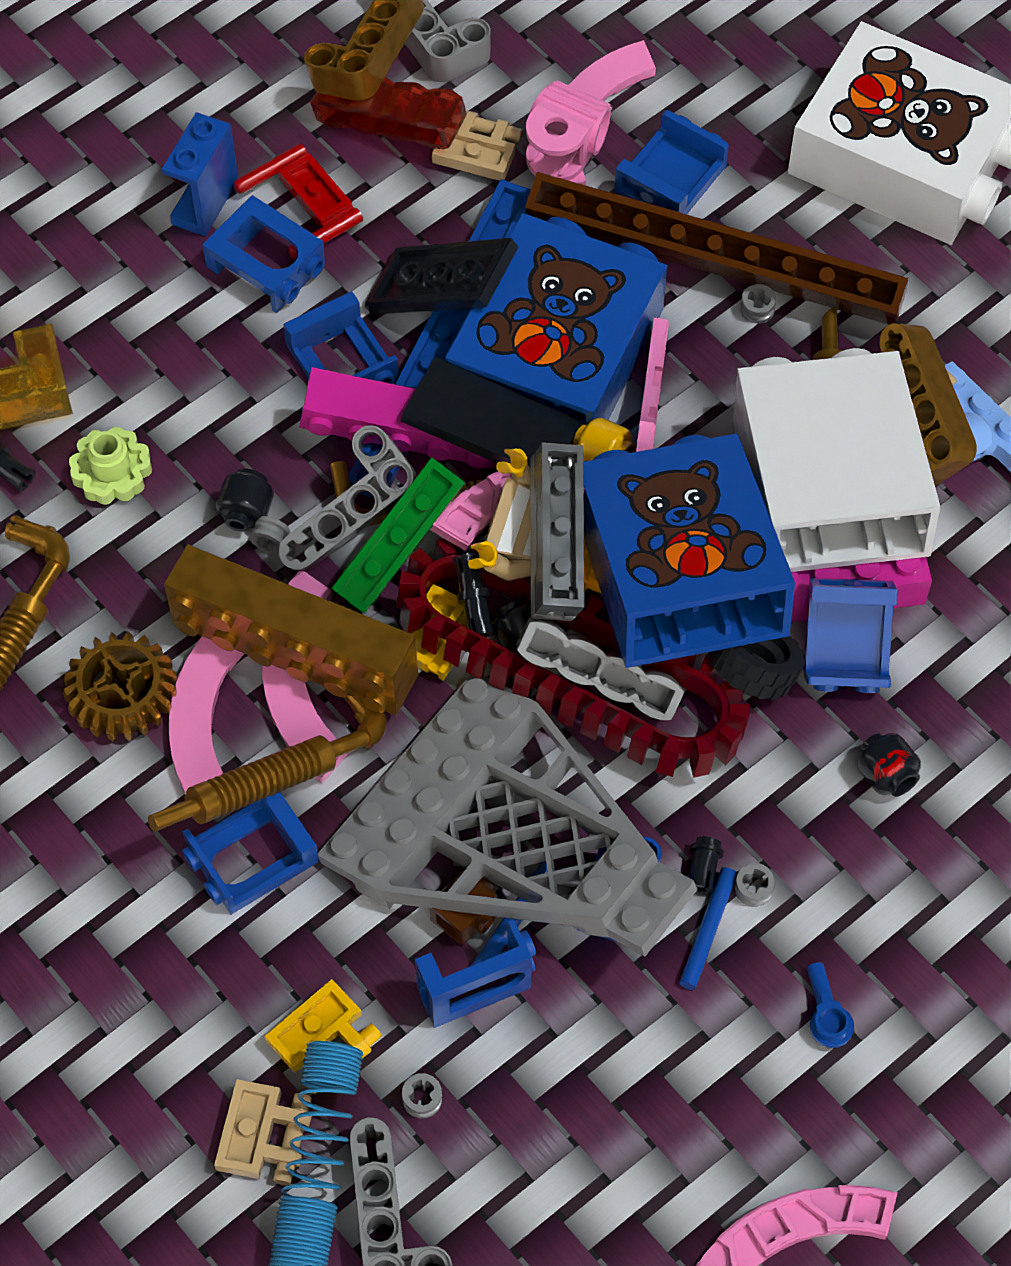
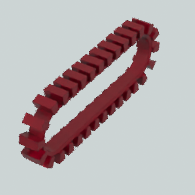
[396,539,750,778]

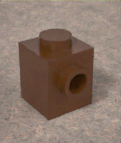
[430,868,497,947]

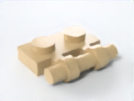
[432,110,523,181]
[214,1079,312,1186]

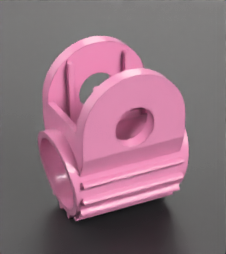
[526,80,612,181]

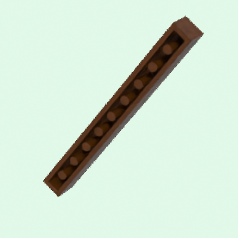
[525,172,908,325]

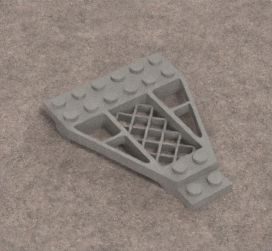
[317,674,697,957]

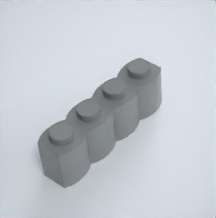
[516,617,684,720]

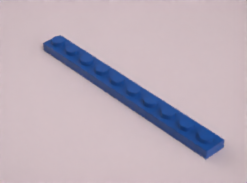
[348,179,531,499]

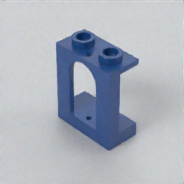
[202,195,325,314]
[283,291,399,384]
[182,792,319,915]
[415,919,536,1028]

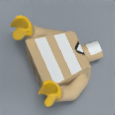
[468,449,531,581]

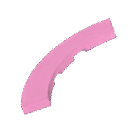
[545,40,656,185]
[636,318,669,452]
[431,472,512,551]
[262,570,349,783]
[169,636,244,794]
[696,1185,898,1266]

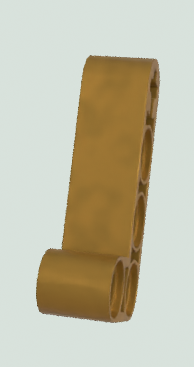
[304,0,424,101]
[879,323,977,485]

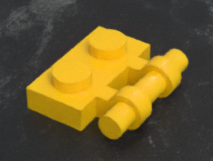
[265,979,382,1095]

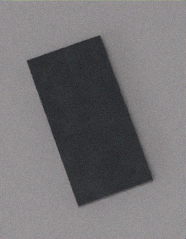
[364,238,518,315]
[401,357,582,467]

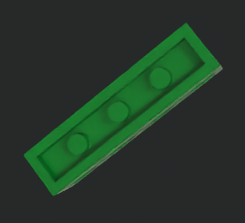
[331,458,465,614]

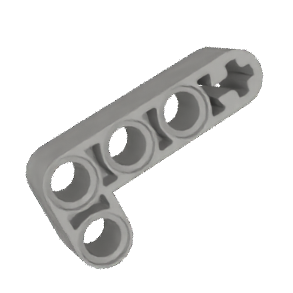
[405,0,491,82]
[279,425,417,571]
[350,1117,453,1266]

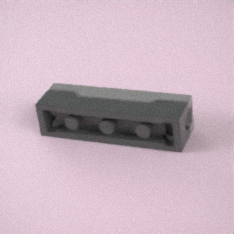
[530,442,584,621]

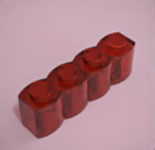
[310,77,467,149]

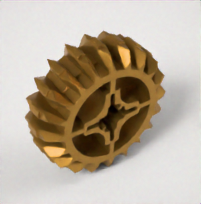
[63,631,177,742]

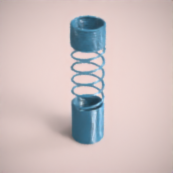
[268,1041,364,1266]

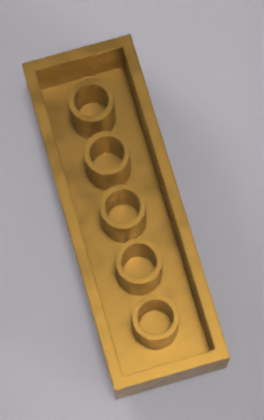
[164,544,418,716]

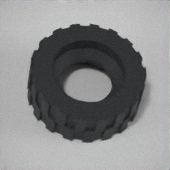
[708,636,806,700]

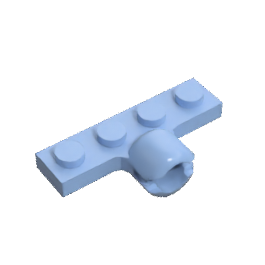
[944,361,1011,472]

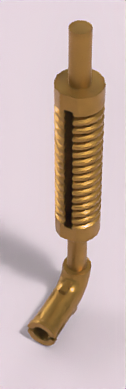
[0,515,70,691]
[148,695,386,832]

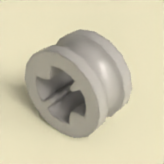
[740,284,776,324]
[249,516,290,553]
[735,863,775,907]
[402,1073,442,1119]

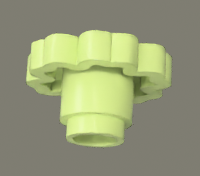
[69,427,152,505]

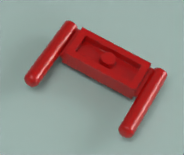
[233,143,363,260]

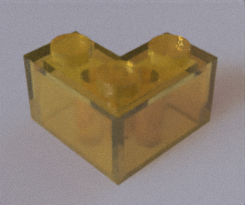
[0,324,73,430]

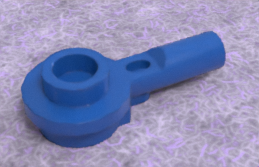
[807,962,854,1048]

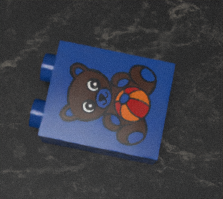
[445,213,667,445]
[583,433,795,668]

